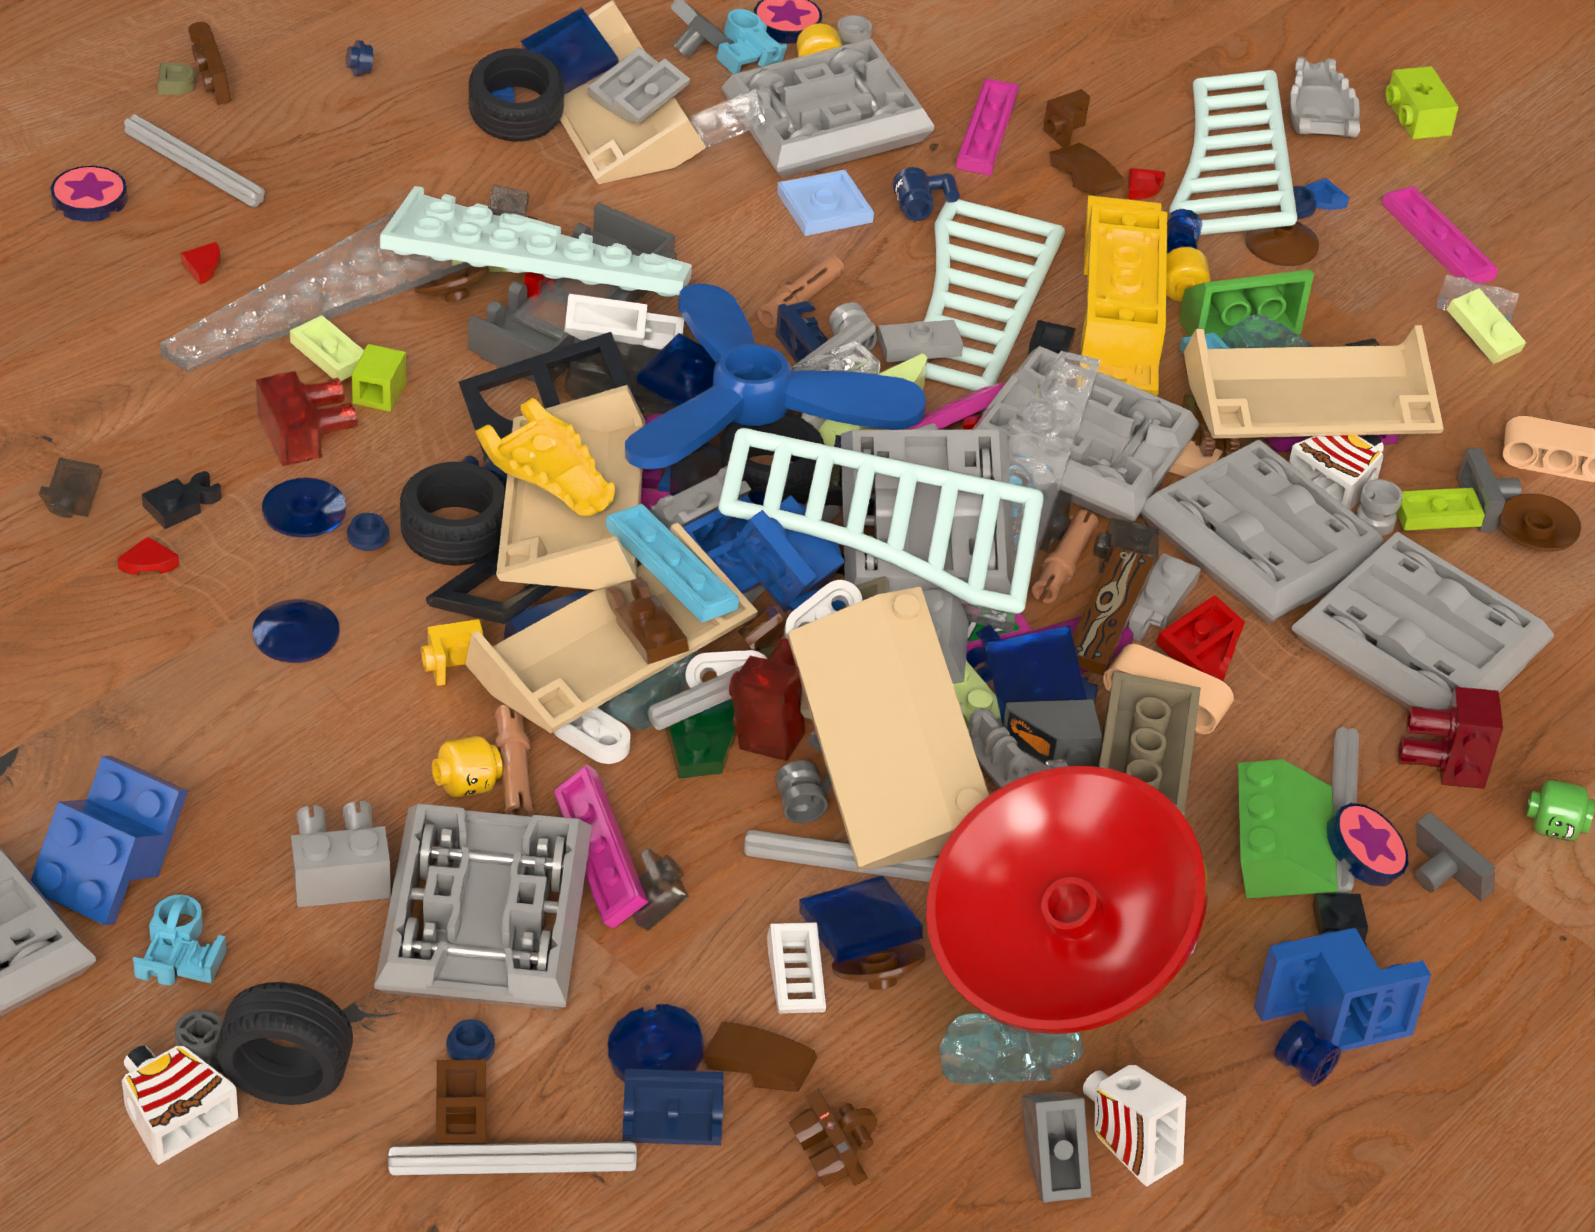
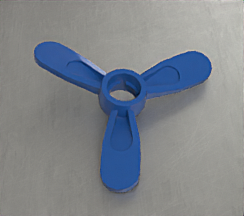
[625,284,926,469]

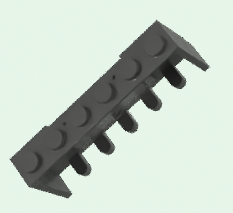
[468,202,677,383]

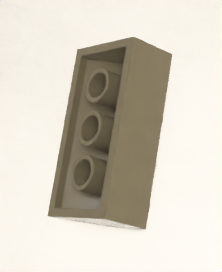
[1097,671,1201,816]

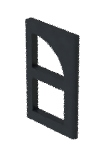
[459,331,641,462]
[426,547,557,624]

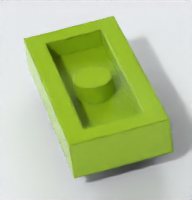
[1396,488,1485,531]

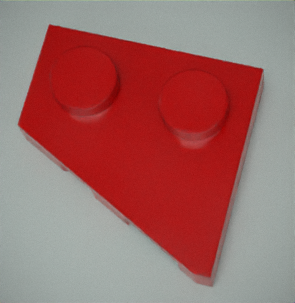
[1155,595,1245,682]

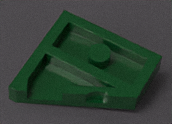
[665,695,746,779]

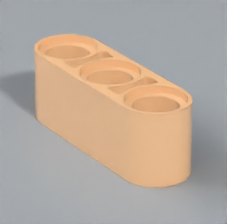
[1503,416,1595,482]
[1103,644,1234,734]

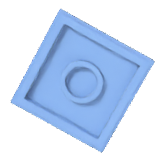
[777,170,874,236]

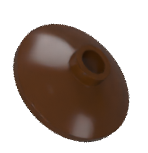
[1245,222,1319,266]
[414,265,489,302]
[1499,494,1581,552]
[832,942,926,990]

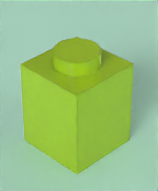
[352,344,407,412]

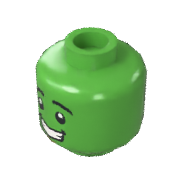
[1526,779,1595,841]

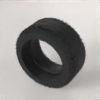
[468,48,564,141]
[717,412,824,506]
[400,462,506,566]
[216,982,353,1105]

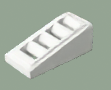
[767,923,826,1014]

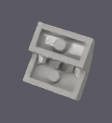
[588,47,690,124]

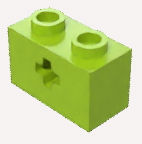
[1385,66,1459,140]

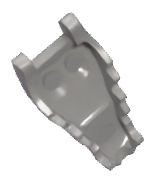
[1289,57,1360,138]

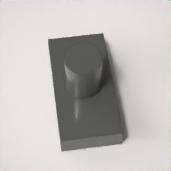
[670,0,733,58]
[1457,448,1521,532]
[1415,812,1495,901]

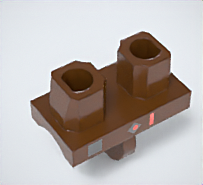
[789,1089,877,1187]

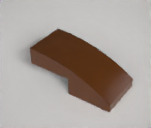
[1049,143,1124,194]
[738,605,786,651]
[703,1021,817,1092]
[436,1060,486,1145]

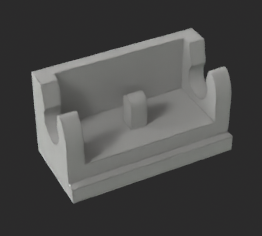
[649,466,751,530]

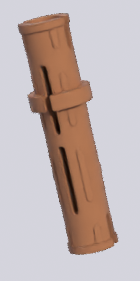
[757,254,844,328]
[1032,510,1099,603]
[494,704,534,817]

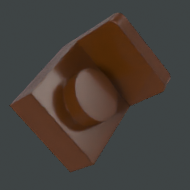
[1043,89,1090,148]

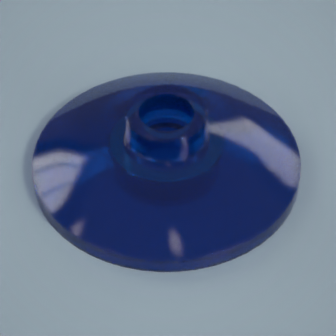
[262,478,347,538]
[252,599,340,663]

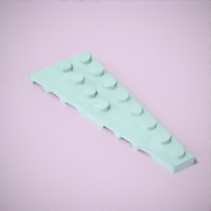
[380,186,692,297]

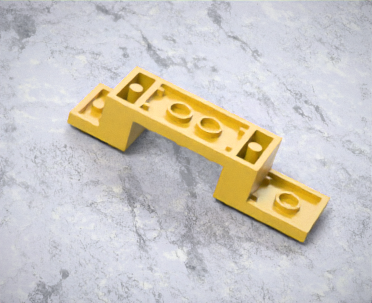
[1080,195,1167,397]

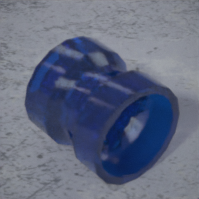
[1167,209,1203,254]
[1274,1020,1342,1087]

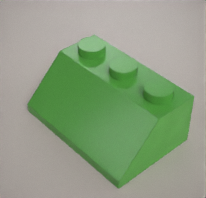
[1179,270,1314,344]
[1238,759,1338,899]

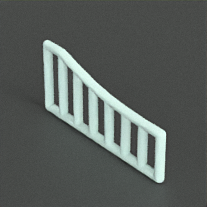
[1169,70,1297,238]
[923,199,1065,391]
[719,428,1044,614]

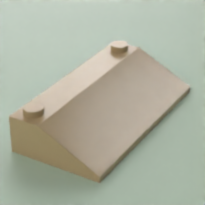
[535,0,706,184]
[1184,325,1444,438]
[496,385,646,590]
[465,522,758,733]
[787,586,989,871]

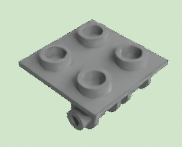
[968,708,1051,789]

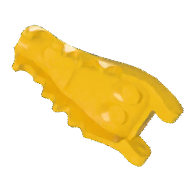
[475,398,615,517]

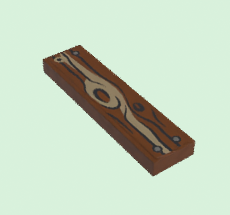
[1063,546,1155,676]

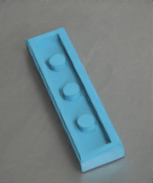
[605,504,739,623]

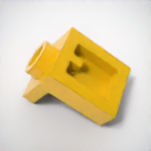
[421,619,483,686]

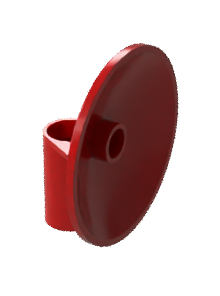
[926,766,1208,1034]

